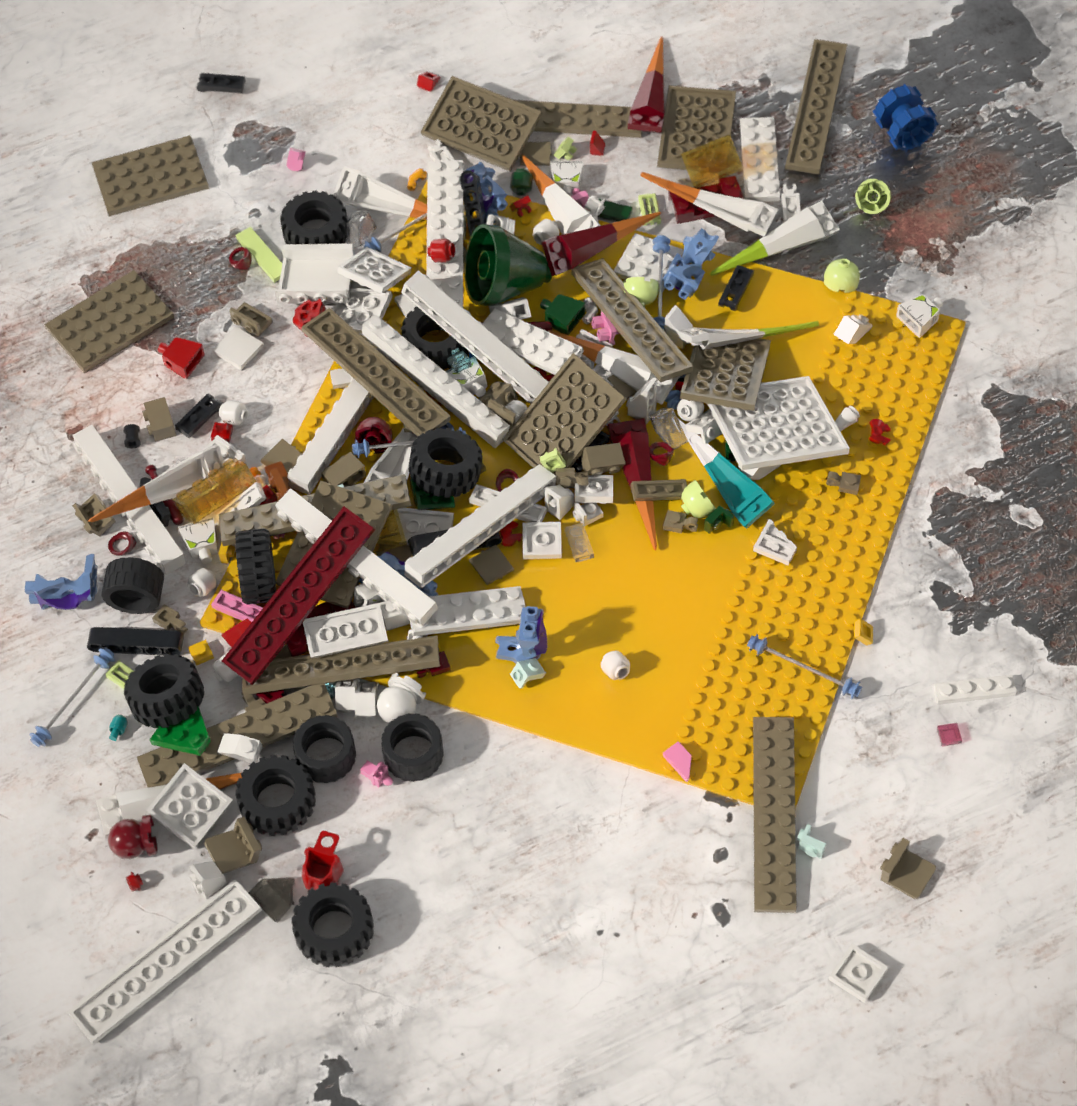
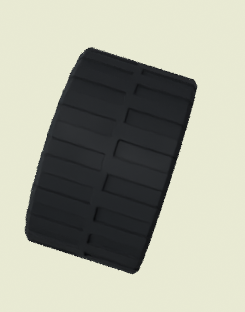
[101,557,164,614]
[381,713,444,782]
[293,715,356,783]

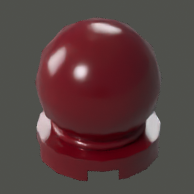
[108,814,158,859]

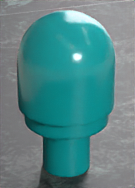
[109,715,128,741]

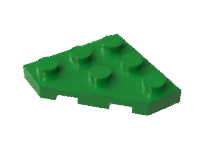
[149,706,211,756]

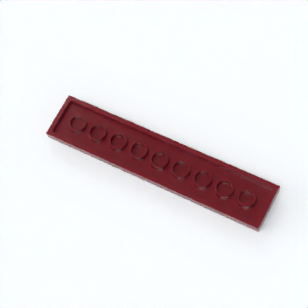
[221,506,375,685]

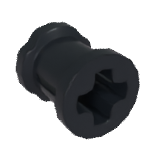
[123,424,141,449]

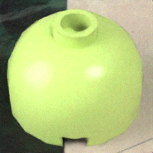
[855,179,891,214]
[824,259,860,293]
[623,277,659,308]
[681,480,716,518]

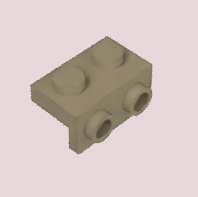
[229,302,273,336]
[479,381,518,407]
[72,493,116,536]

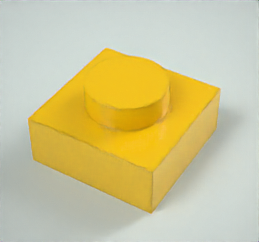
[218,543,235,564]
[854,618,873,645]
[188,639,214,666]

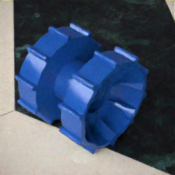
[872,84,939,152]

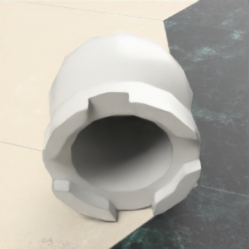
[377,673,426,723]

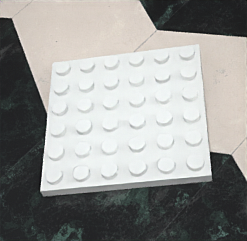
[708,376,850,471]

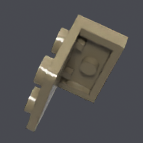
[204,817,262,874]
[880,838,936,899]

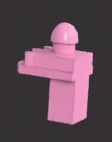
[286,148,306,171]
[570,188,589,211]
[360,760,393,787]

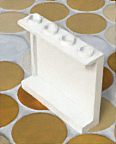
[275,244,355,304]

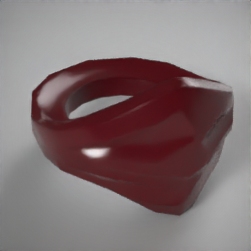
[229,247,252,270]
[649,442,674,466]
[496,468,519,492]
[108,531,137,556]

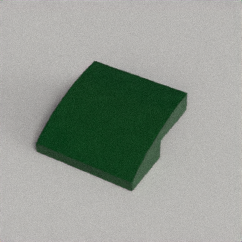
[410,479,455,510]

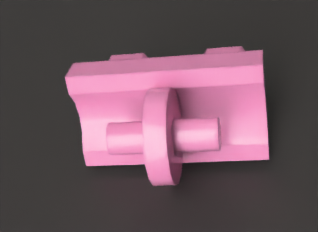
[592,311,620,345]

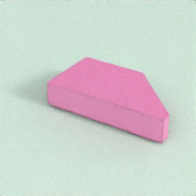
[663,742,691,782]

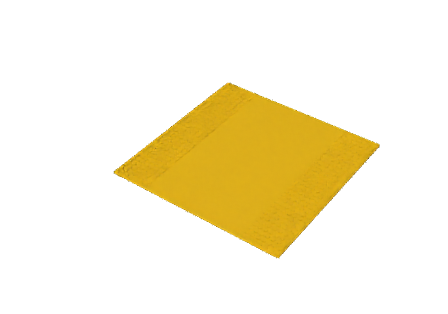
[200,181,966,809]

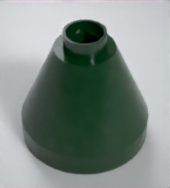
[464,224,552,306]

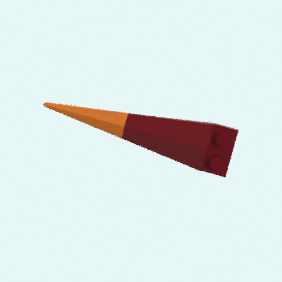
[628,36,664,133]
[541,212,661,276]
[608,418,657,551]

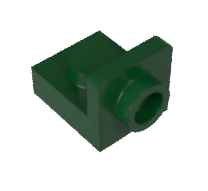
[704,505,734,534]

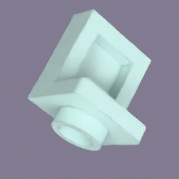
[510,658,546,688]
[797,824,826,858]

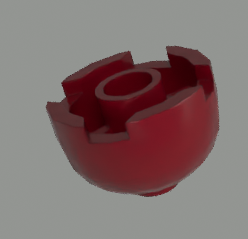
[355,417,392,454]

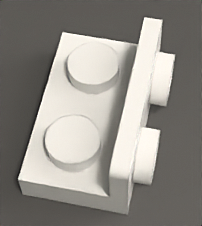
[686,409,722,444]

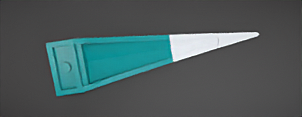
[674,416,775,529]

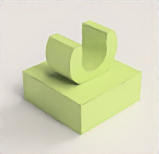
[554,136,577,160]
[540,448,566,473]

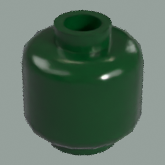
[510,168,533,196]

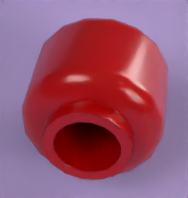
[427,239,456,263]

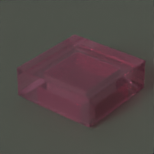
[937,723,962,746]

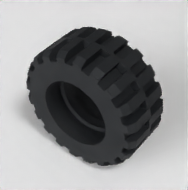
[280,190,349,244]
[401,306,469,370]
[408,428,483,498]
[235,528,276,605]
[124,654,205,728]
[236,755,316,836]
[291,882,374,967]

